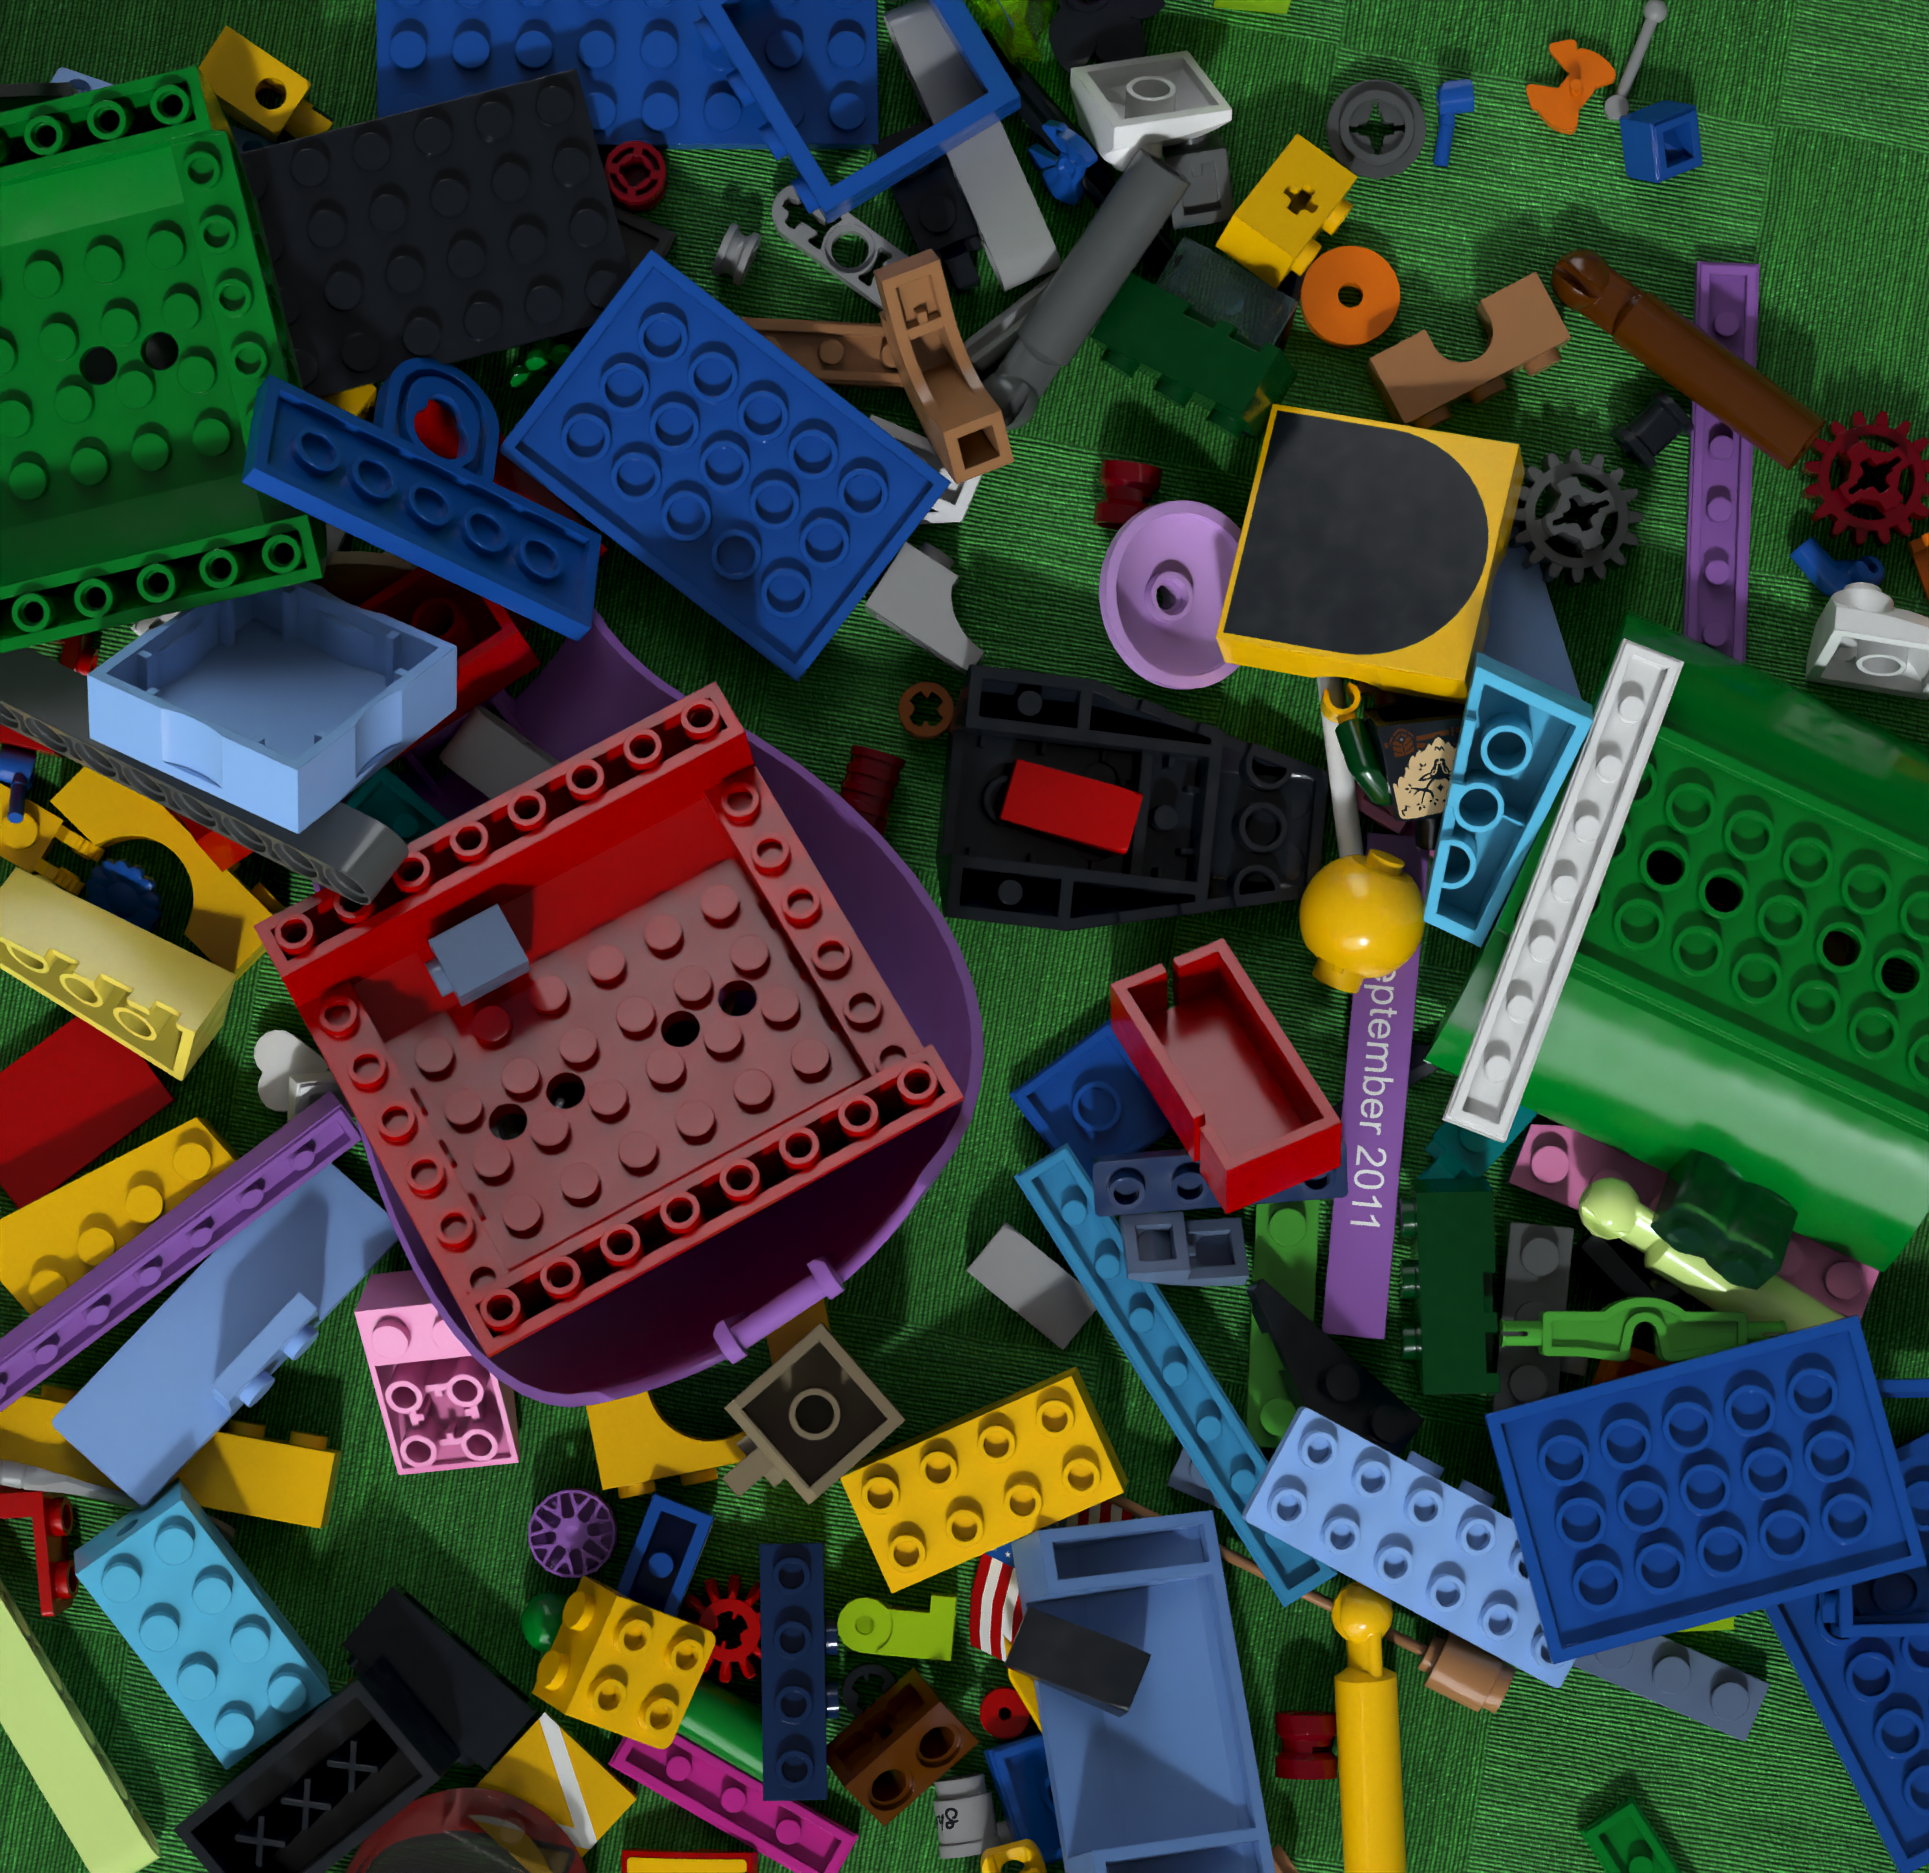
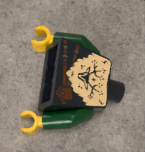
[1320,682,1465,850]

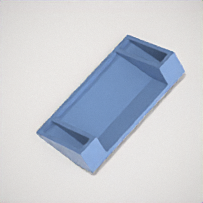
[1011,1510,1275,1873]

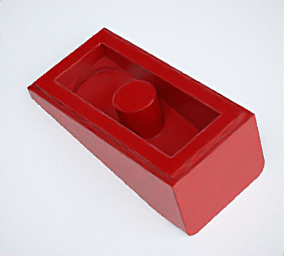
[998,759,1143,856]

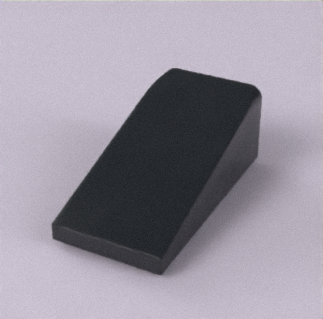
[1004,1607,1151,1717]

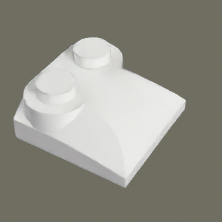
[1070,50,1232,171]
[1805,582,1929,700]

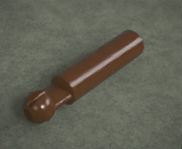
[1551,249,1826,471]

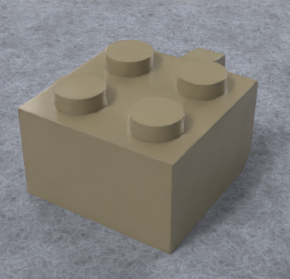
[722,1322,906,1505]

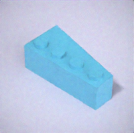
[1423,651,1594,947]

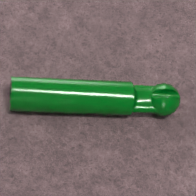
[521,1592,763,1782]

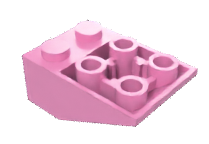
[354,1270,521,1475]

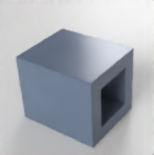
[424,904,530,1007]

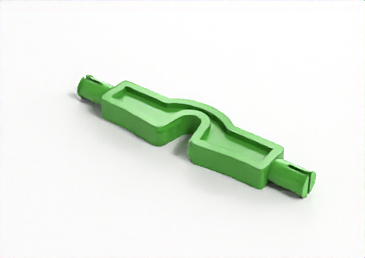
[1498,1296,1787,1362]

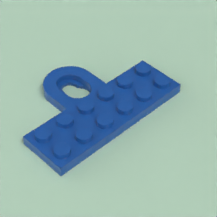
[241,357,602,642]

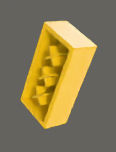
[840,1366,1128,1594]

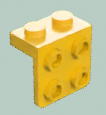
[532,1575,716,1749]

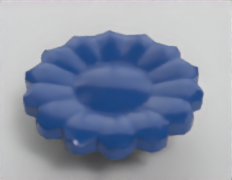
[85,858,162,933]

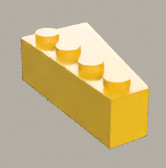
[0,1117,241,1316]

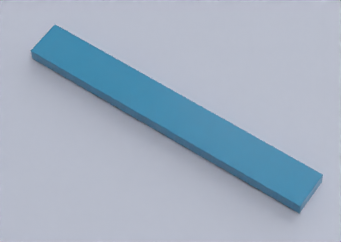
[1014,1143,1338,1608]

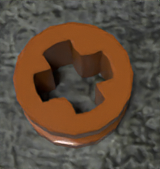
[898,681,954,740]

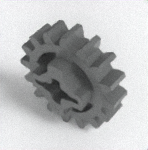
[1508,449,1643,588]

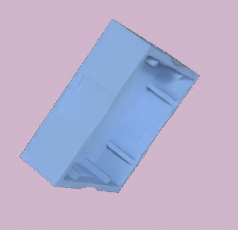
[87,581,457,834]

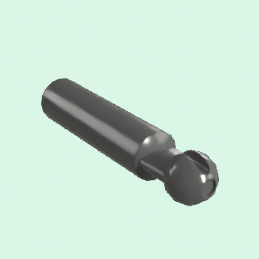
[982,148,1191,431]

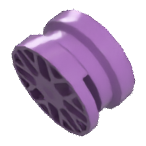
[528,1488,618,1578]

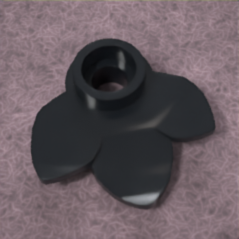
[1048,0,1165,74]

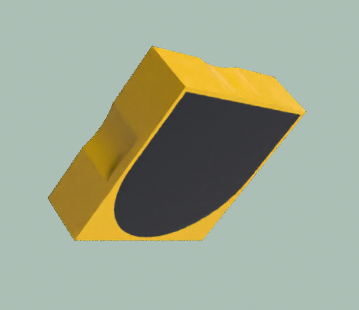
[1216,404,1525,705]

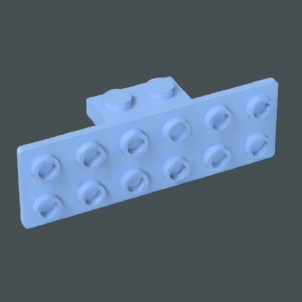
[52,1163,399,1507]
[1242,1406,1575,1688]

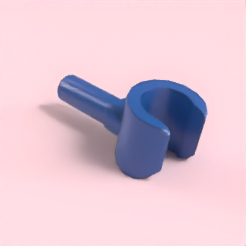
[1433,79,1474,167]
[0,744,37,823]

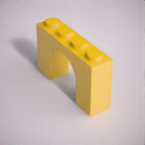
[586,1297,832,1499]

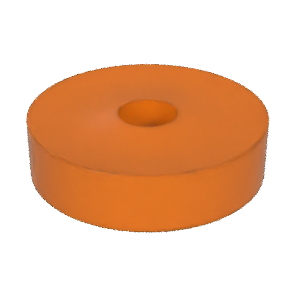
[1299,246,1400,348]

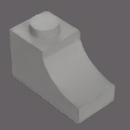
[865,542,984,676]

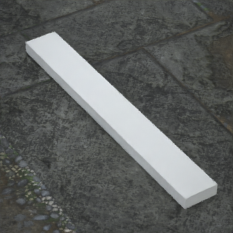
[1442,638,1684,1143]

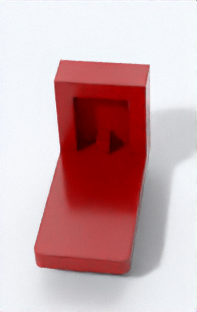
[0,1485,79,1617]

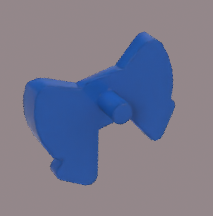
[1027,120,1098,206]

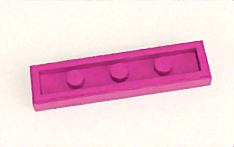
[608,1733,859,1873]

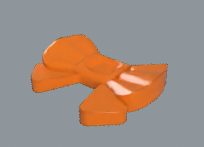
[1526,39,1616,135]

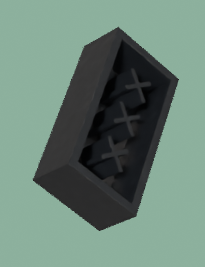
[173,1657,462,1873]

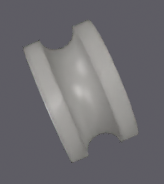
[711,223,762,287]

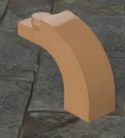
[873,248,1014,485]

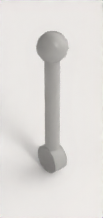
[1603,0,1668,122]

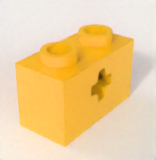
[1215,133,1358,290]

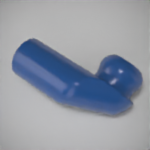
[1789,535,1885,598]

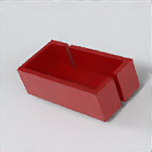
[1110,938,1342,1215]

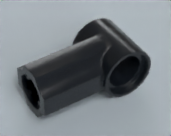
[1571,1231,1693,1350]

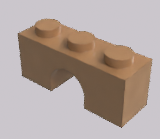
[1365,272,1571,430]

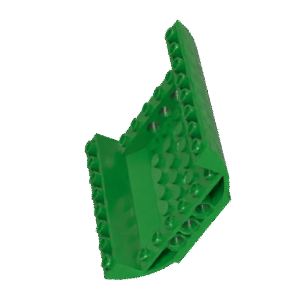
[0,65,327,654]
[1423,609,1929,1273]

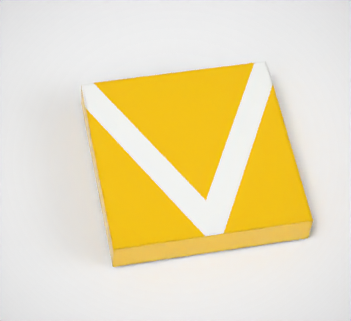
[469,1710,638,1873]

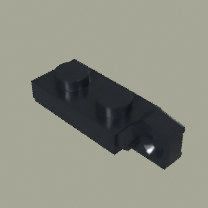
[872,119,982,296]

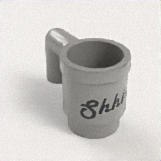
[933,1773,1012,1859]

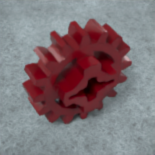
[1800,411,1929,548]

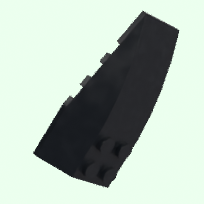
[935,664,1329,931]

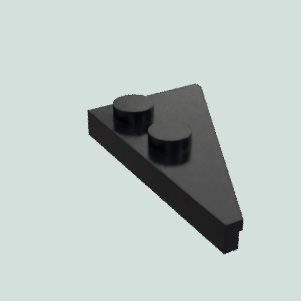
[1246,1279,1424,1457]

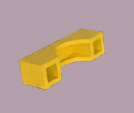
[50,766,286,981]

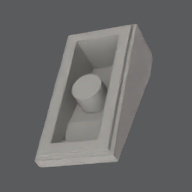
[966,1222,1096,1350]

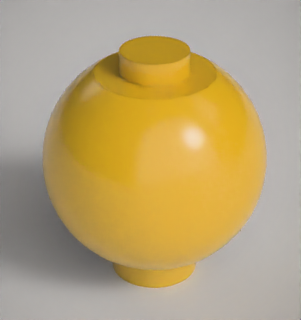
[1299,849,1425,993]

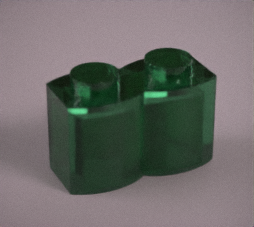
[1650,1149,1798,1290]

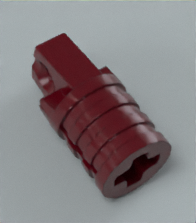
[840,745,906,836]

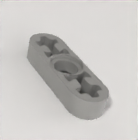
[772,185,909,311]

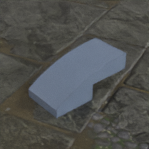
[1119,1211,1249,1286]

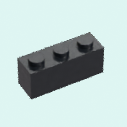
[342,1583,540,1771]

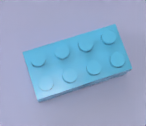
[74,1477,331,1770]

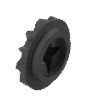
[1326,79,1426,181]

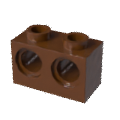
[826,1667,979,1827]

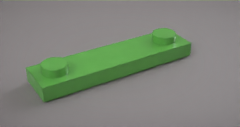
[1245,1199,1320,1448]

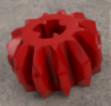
[679,1573,761,1683]

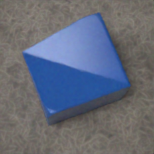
[1619,100,1703,183]

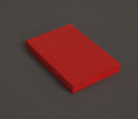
[0,1016,177,1209]

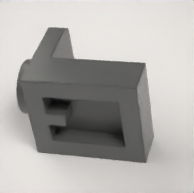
[1160,133,1234,230]

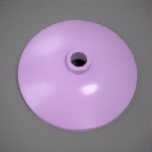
[1099,500,1241,690]

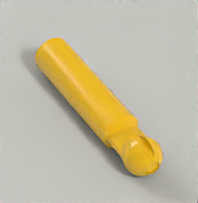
[1331,1582,1407,1873]

